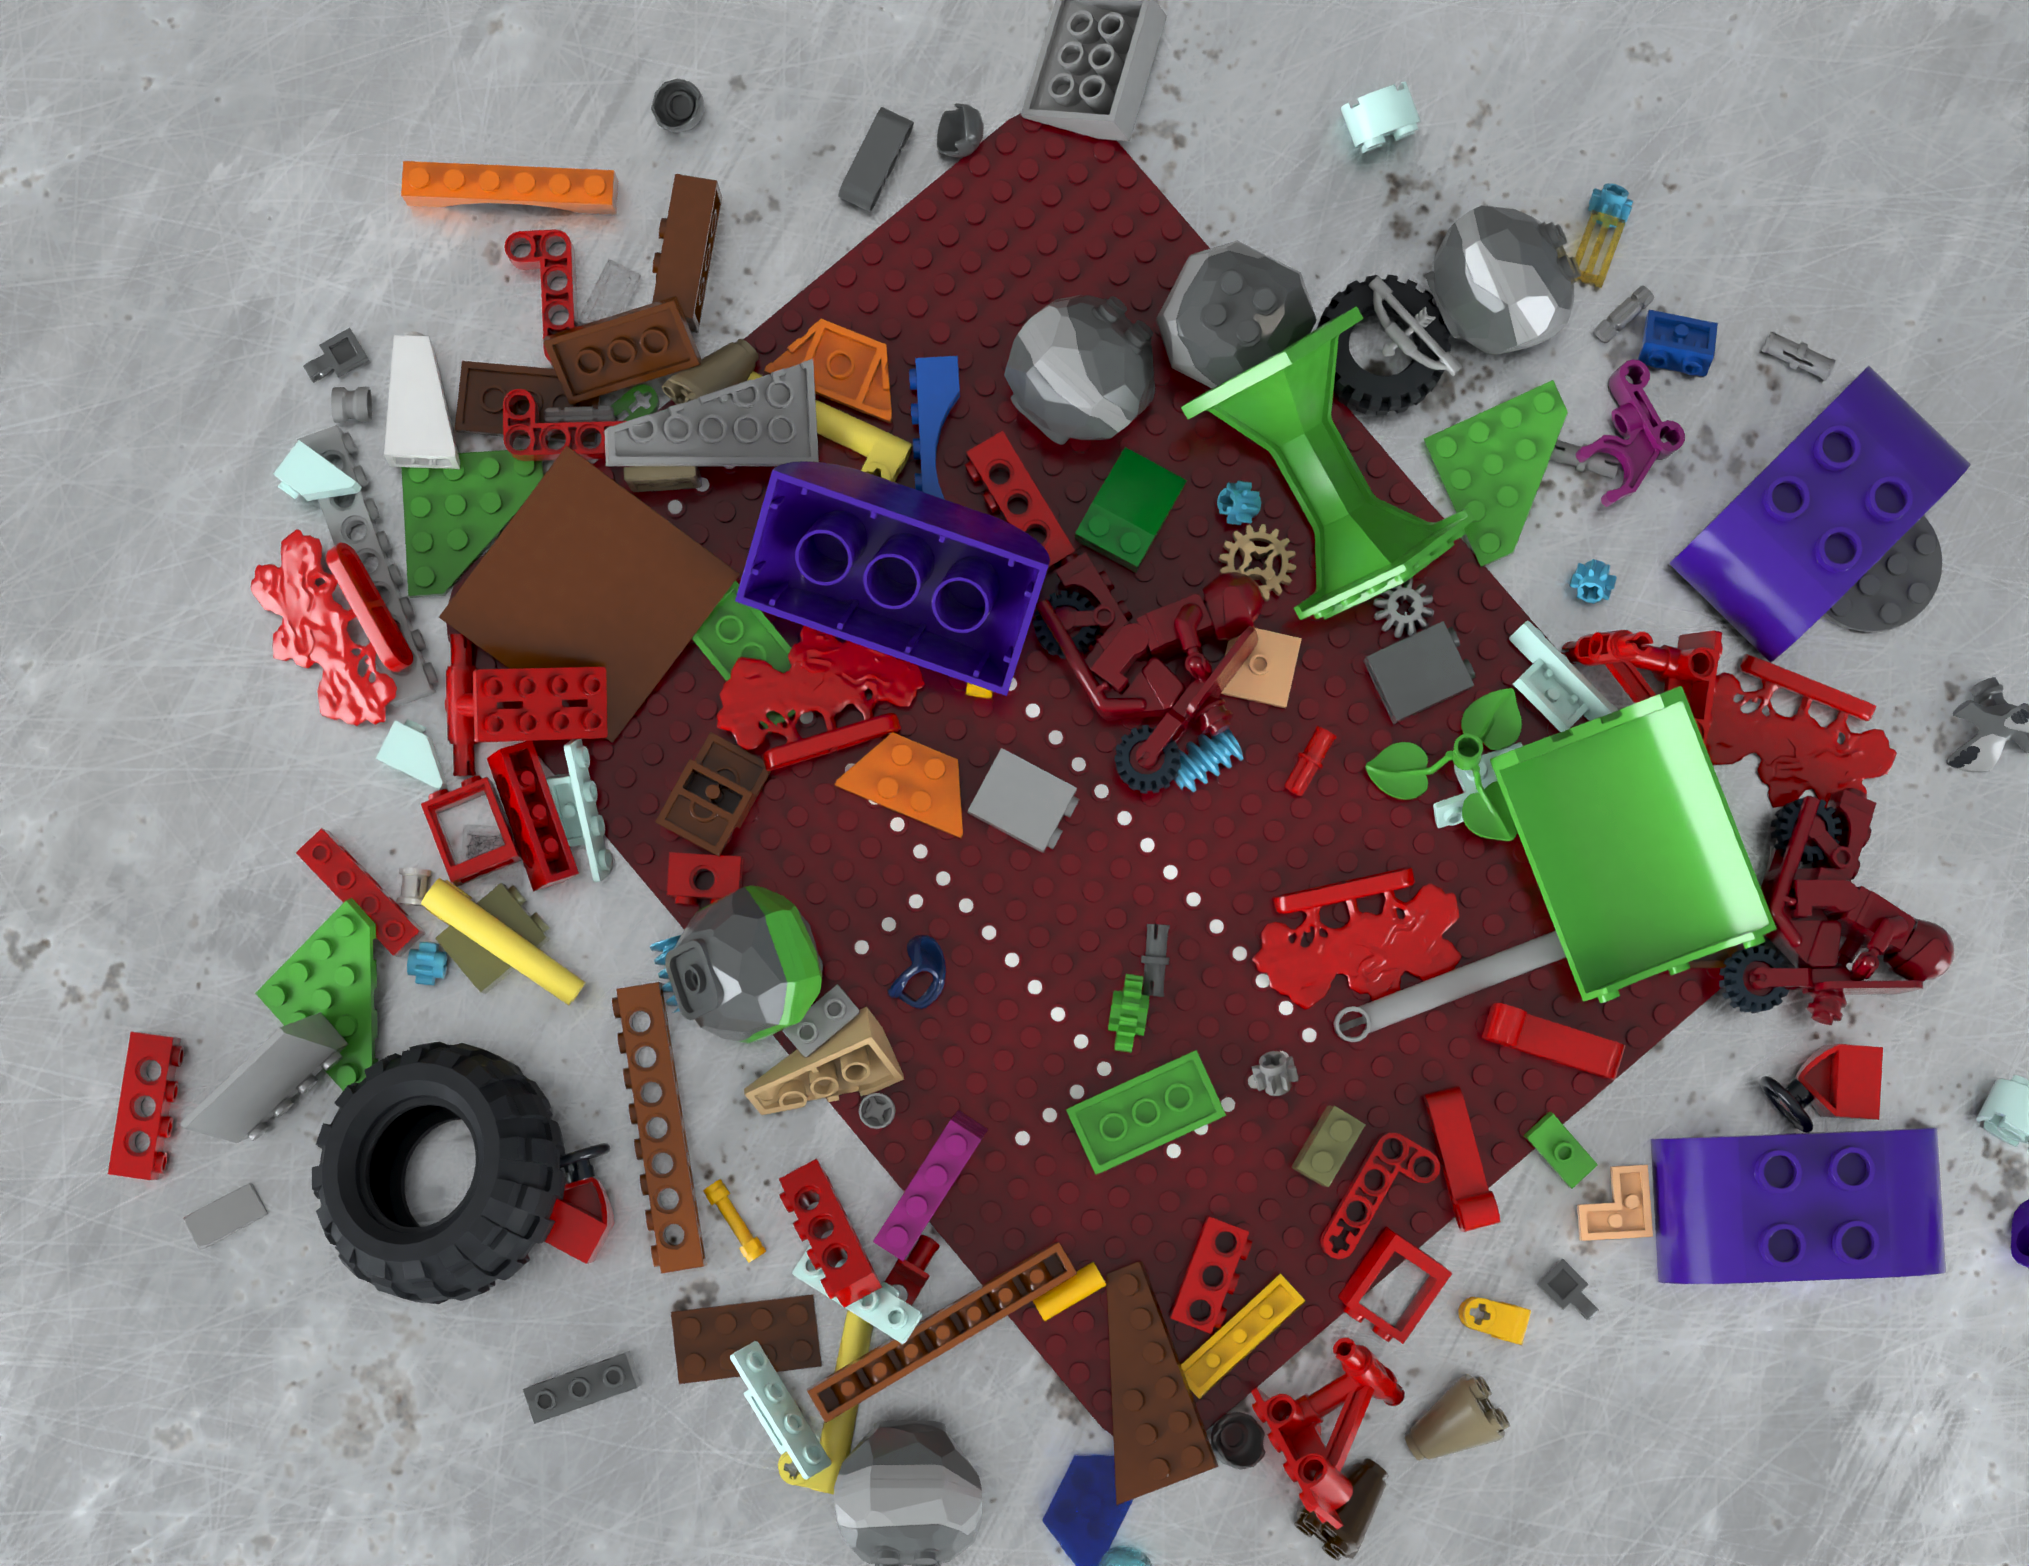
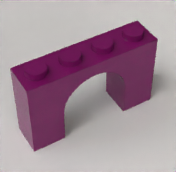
[873,1110,988,1261]

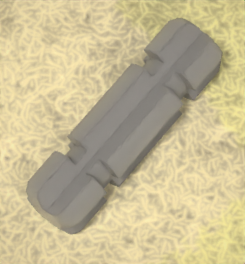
[1594,285,1654,343]
[544,406,615,423]

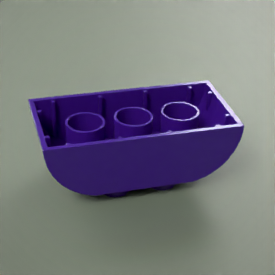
[1669,365,1971,663]
[735,461,1050,696]
[1651,1128,1946,1284]

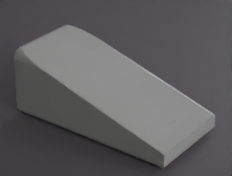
[183,1183,268,1249]

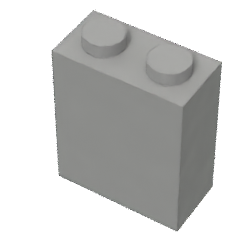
[968,748,1080,853]

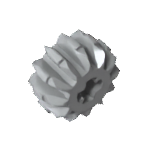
[1373,578,1434,638]

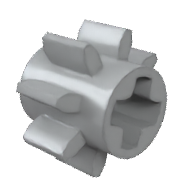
[1252,1051,1298,1096]

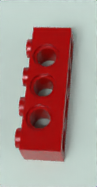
[964,431,1076,573]
[487,741,579,892]
[296,828,426,958]
[108,1032,184,1180]
[779,1159,882,1308]

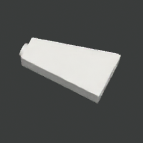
[384,332,460,469]

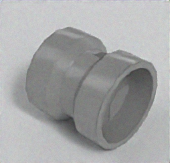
[331,387,372,423]
[859,1093,896,1129]

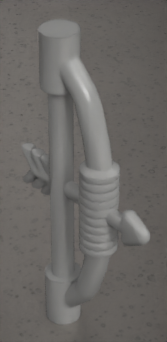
[1368,276,1463,376]

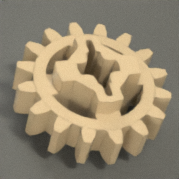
[1219,524,1296,601]

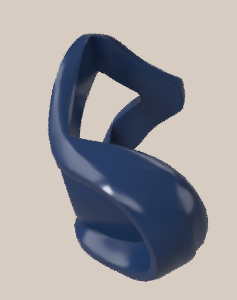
[887,935,946,1009]

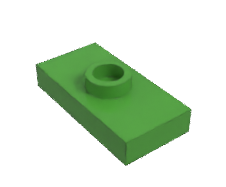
[1524,1111,1598,1189]

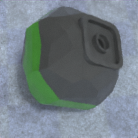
[665,885,823,1043]

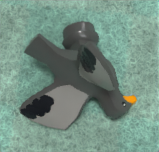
[1947,677,2029,772]

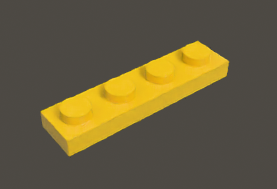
[1181,1274,1306,1399]

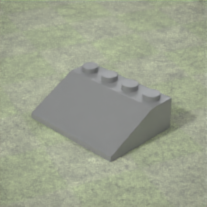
[1021,0,1167,141]
[180,1012,348,1143]

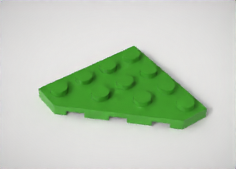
[1424,380,1568,567]
[402,449,545,598]
[255,898,378,1091]

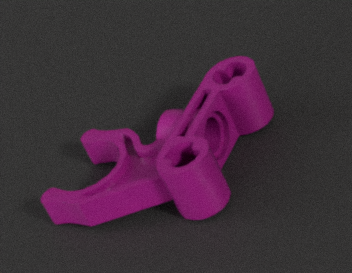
[1576,359,1685,507]

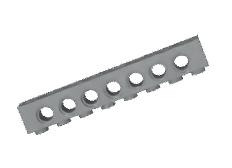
[297,425,438,707]

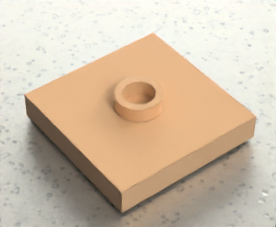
[1221,628,1302,708]

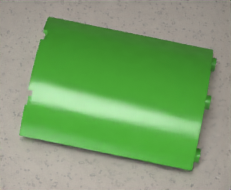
[1490,686,1777,1003]

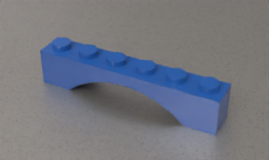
[909,356,960,500]

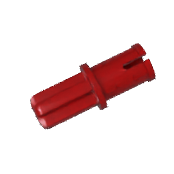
[1285,726,1337,796]

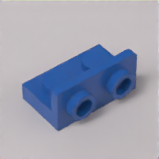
[1638,310,1718,377]

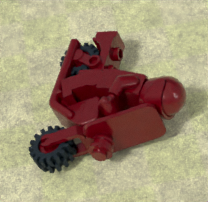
[1033,552,1263,794]
[1719,788,1954,1025]

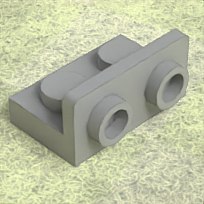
[783,984,860,1057]

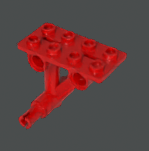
[1561,630,1723,749]
[444,634,608,776]
[1251,1337,1405,1530]

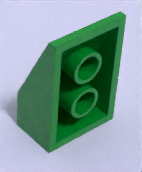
[1074,447,1187,573]

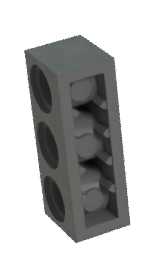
[523,1351,641,1424]

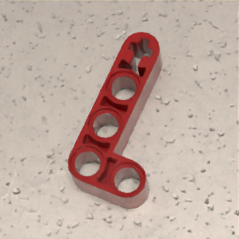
[504,229,578,368]
[503,389,626,461]
[1482,1003,1625,1080]
[1424,1086,1500,1232]
[1320,1132,1441,1259]

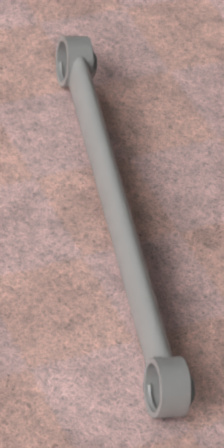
[1334,931,1566,1042]

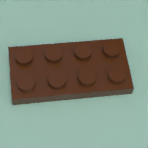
[543,296,702,405]
[455,361,601,445]
[671,1294,822,1384]

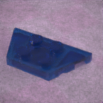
[1042,1454,1134,1566]

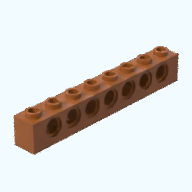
[612,982,707,1274]
[807,1242,1077,1423]

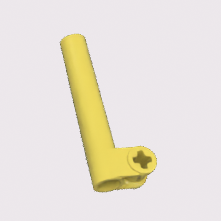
[747,371,913,482]
[421,878,586,1006]
[778,1310,873,1494]

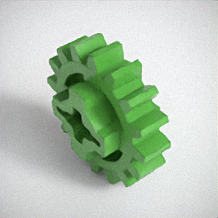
[1108,973,1149,1053]

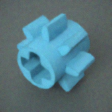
[1588,183,1633,227]
[1217,481,1261,525]
[1570,559,1617,604]
[407,942,448,986]

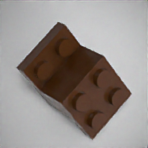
[655,732,772,857]

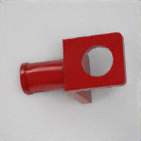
[884,1234,940,1306]

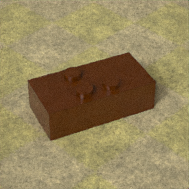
[652,174,722,333]

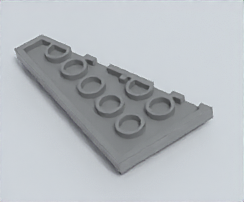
[604,359,819,466]

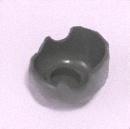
[651,79,704,133]
[937,103,984,157]
[1211,1412,1266,1470]

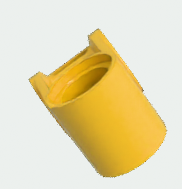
[1458,1297,1531,1345]

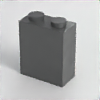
[1363,621,1476,725]

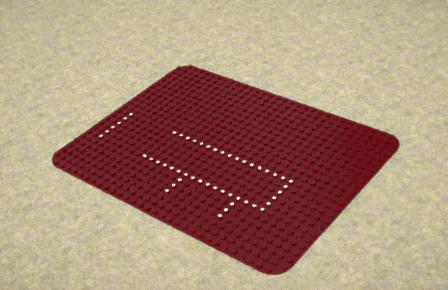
[446,113,1758,1436]

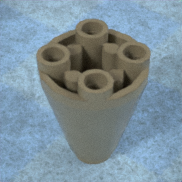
[662,339,759,405]
[1405,1374,1510,1461]

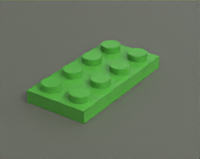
[692,580,796,734]
[1066,1050,1226,1175]

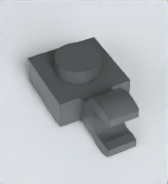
[303,328,369,383]
[1537,1259,1599,1320]

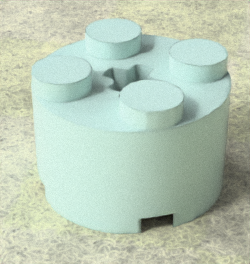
[1341,82,1421,153]
[1977,1075,2029,1151]

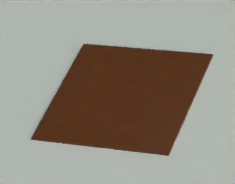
[439,446,740,743]

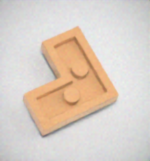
[1577,1164,1653,1241]

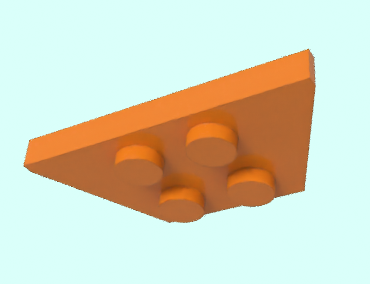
[764,319,892,423]
[835,732,963,838]

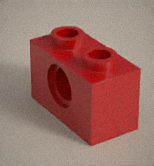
[667,852,743,905]

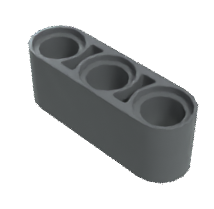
[838,107,914,212]

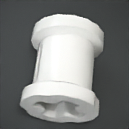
[396,868,432,906]

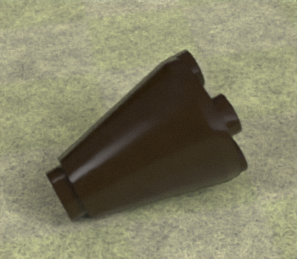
[1294,1458,1389,1561]

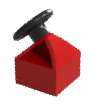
[1760,1044,1883,1133]
[545,1143,615,1264]

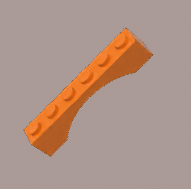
[401,161,618,215]

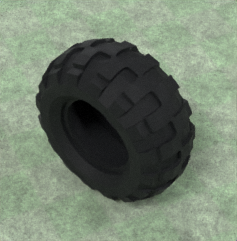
[312,1041,566,1304]

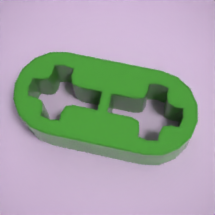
[611,384,660,421]

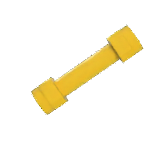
[703,1179,766,1263]

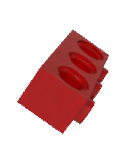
[1169,1216,1253,1334]

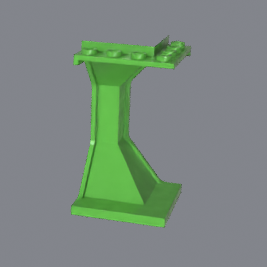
[1181,306,1475,620]

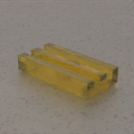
[1574,210,1625,288]

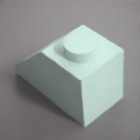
[273,440,362,501]
[376,719,448,790]

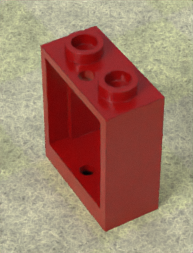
[421,775,522,887]
[1338,1227,1452,1344]

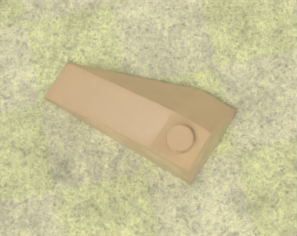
[744,1007,904,1115]

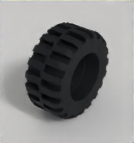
[1317,275,1451,416]

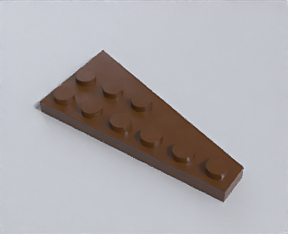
[1106,1261,1219,1505]

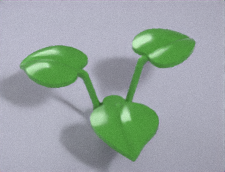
[1366,688,1522,841]

